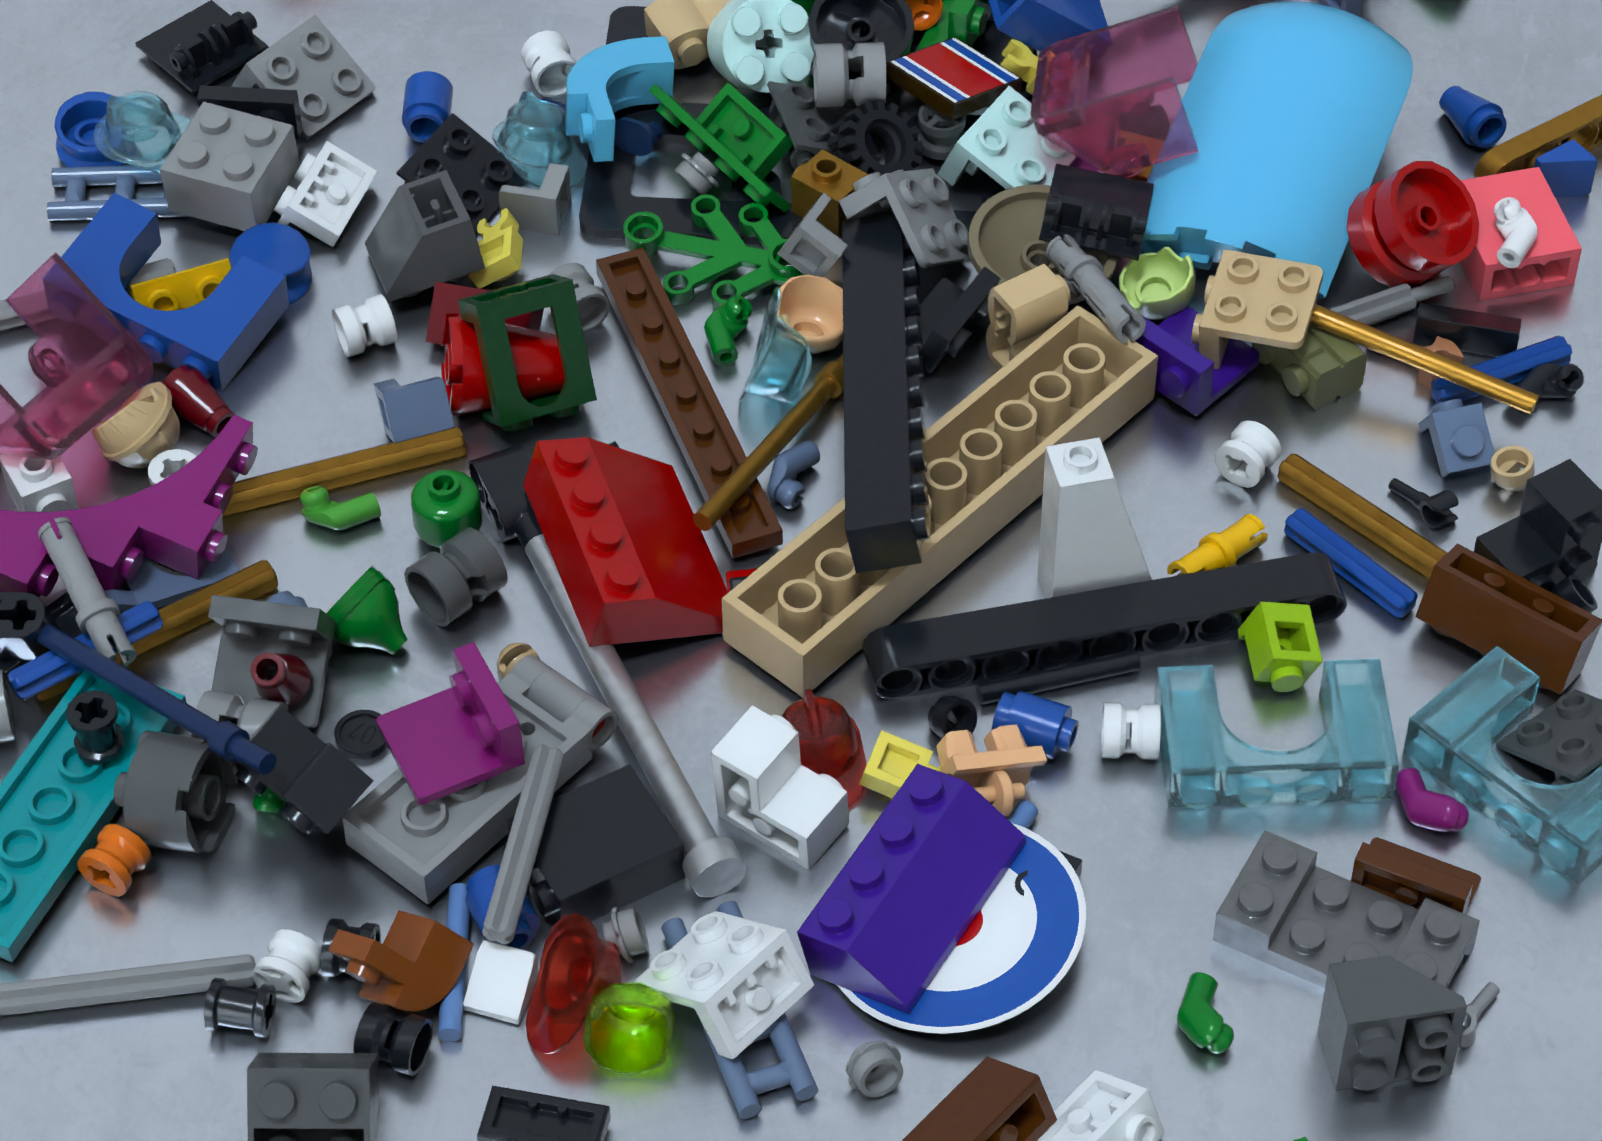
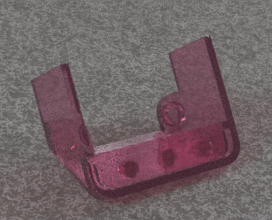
[1030,5,1198,178]
[0,253,153,460]

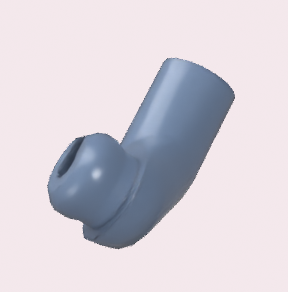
[767,440,820,509]

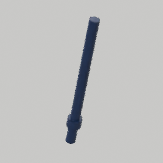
[37,624,277,775]

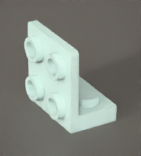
[937,86,1084,190]

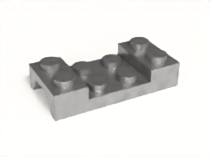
[1213,830,1480,988]

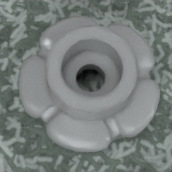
[675,152,720,195]
[602,907,649,963]
[846,1041,903,1098]

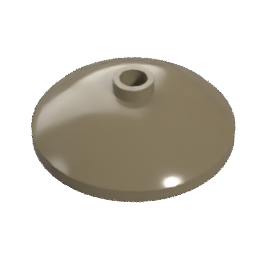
[968,185,1118,305]

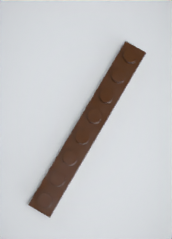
[596,247,783,558]

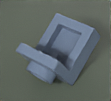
[1418,399,1495,478]

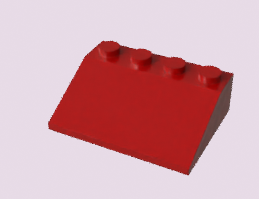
[523,437,728,647]

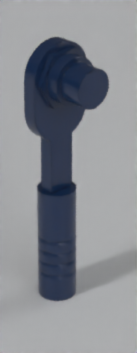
[537,98,663,156]

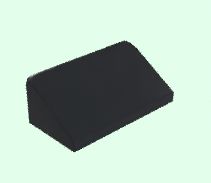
[1413,302,1522,357]

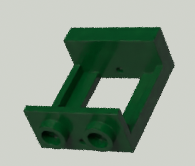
[458,274,597,431]

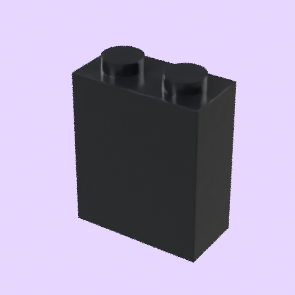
[504,764,685,934]

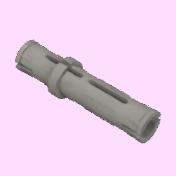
[1046,234,1146,343]
[38,517,137,667]

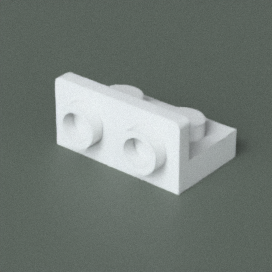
[273,141,378,247]
[1037,1070,1164,1141]

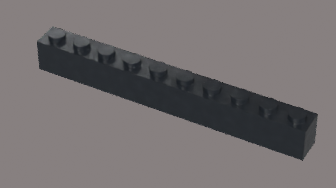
[842,212,930,574]

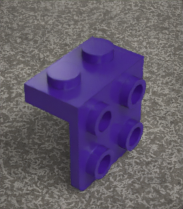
[1122,307,1259,416]

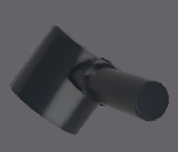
[1388,478,1459,529]

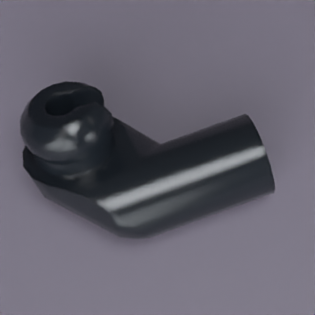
[1510,364,1584,413]

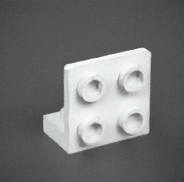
[635,911,814,1059]

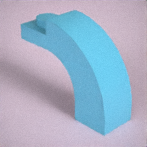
[565,36,675,162]

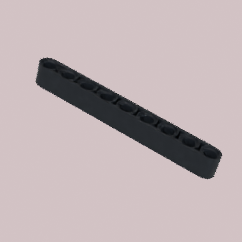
[862,552,1347,700]

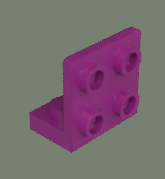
[376,642,525,805]

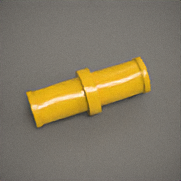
[1167,514,1268,576]

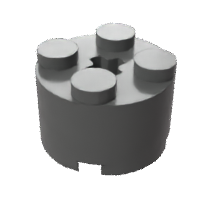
[113,730,238,854]

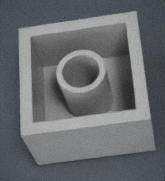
[160,102,300,231]

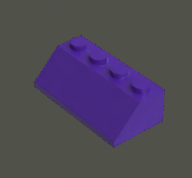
[797,764,1026,1013]

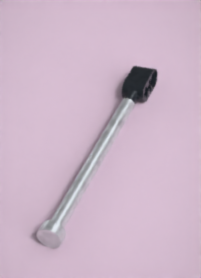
[469,444,747,897]

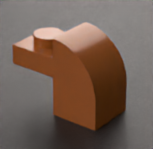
[328,910,474,1012]

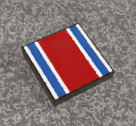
[886,37,1023,120]

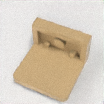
[1192,249,1323,369]

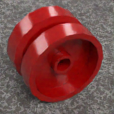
[1347,161,1479,288]

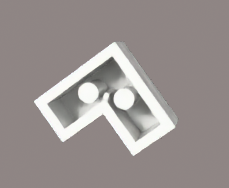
[711,705,849,870]

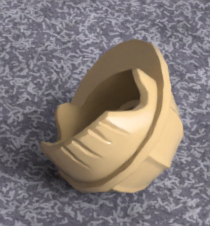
[92,381,180,468]

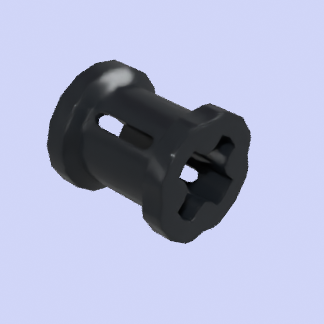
[66,690,126,765]
[204,977,276,1038]

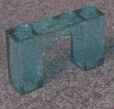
[1403,646,1602,885]
[1154,659,1399,809]

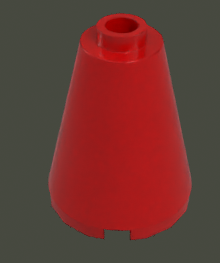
[441,312,564,416]

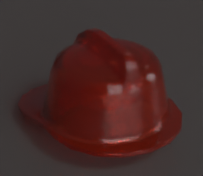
[781,689,867,808]
[526,913,622,1055]

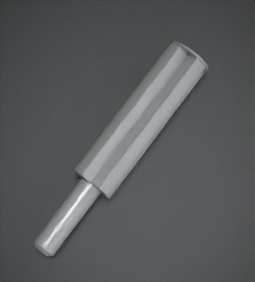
[1330,276,1455,326]

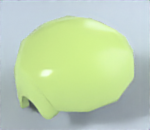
[1118,246,1196,321]

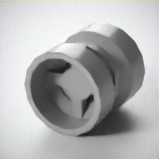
[549,263,610,333]

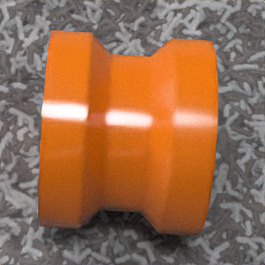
[77,824,152,897]

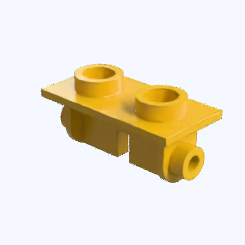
[129,258,231,311]

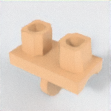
[936,724,1047,817]

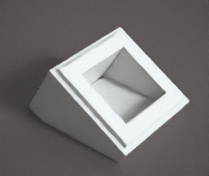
[463,940,539,1025]

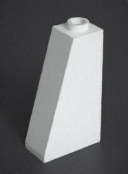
[1038,437,1152,598]

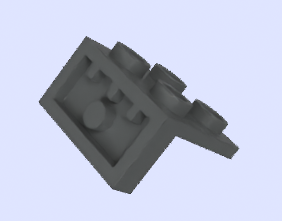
[208,595,336,729]

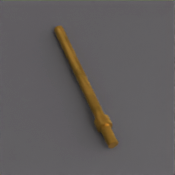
[1310,304,1539,415]
[693,354,844,531]

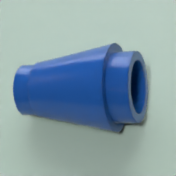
[1439,86,1507,148]

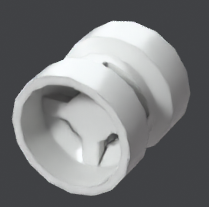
[521,30,577,98]
[332,294,398,357]
[1101,702,1161,760]

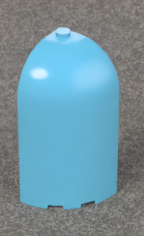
[1140,1,1413,300]

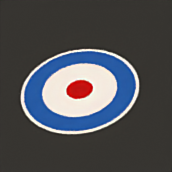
[837,822,1087,1034]

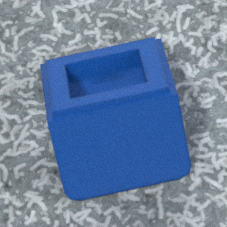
[1534,139,1597,198]

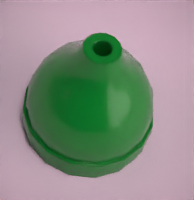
[326,565,408,655]

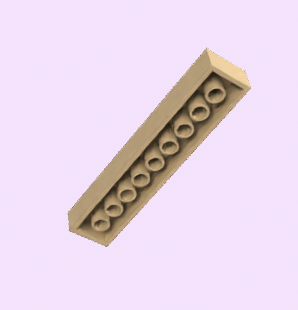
[722,305,1158,698]

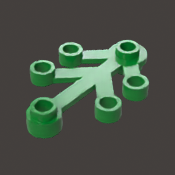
[623,194,804,310]

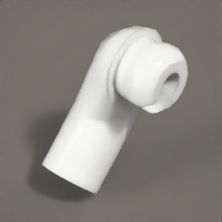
[1493,197,1538,268]

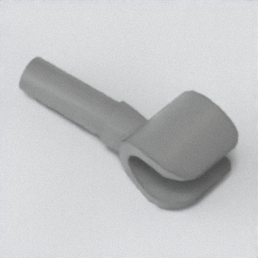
[1459,982,1500,1048]

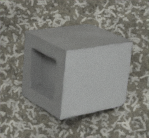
[499,163,572,235]
[777,192,848,277]

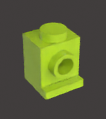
[1237,601,1323,692]

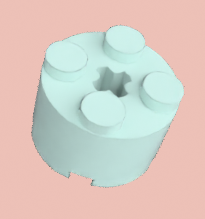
[707,0,814,93]

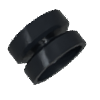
[808,0,914,97]

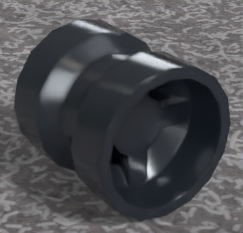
[354,1002,433,1076]

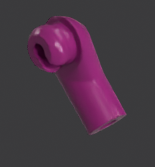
[1393,768,1469,832]

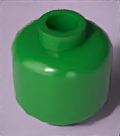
[411,469,482,548]

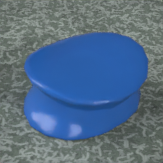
[54,91,135,167]
[229,222,312,304]

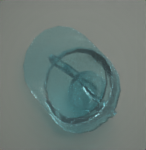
[93,91,191,174]
[492,91,587,188]
[738,287,812,403]

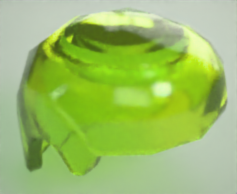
[583,982,676,1074]

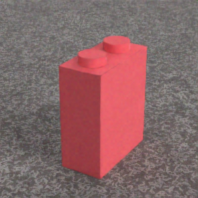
[1460,167,1582,301]

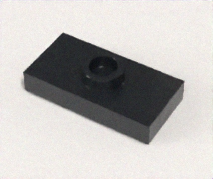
[477,1085,611,1141]

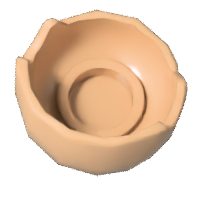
[773,274,843,354]

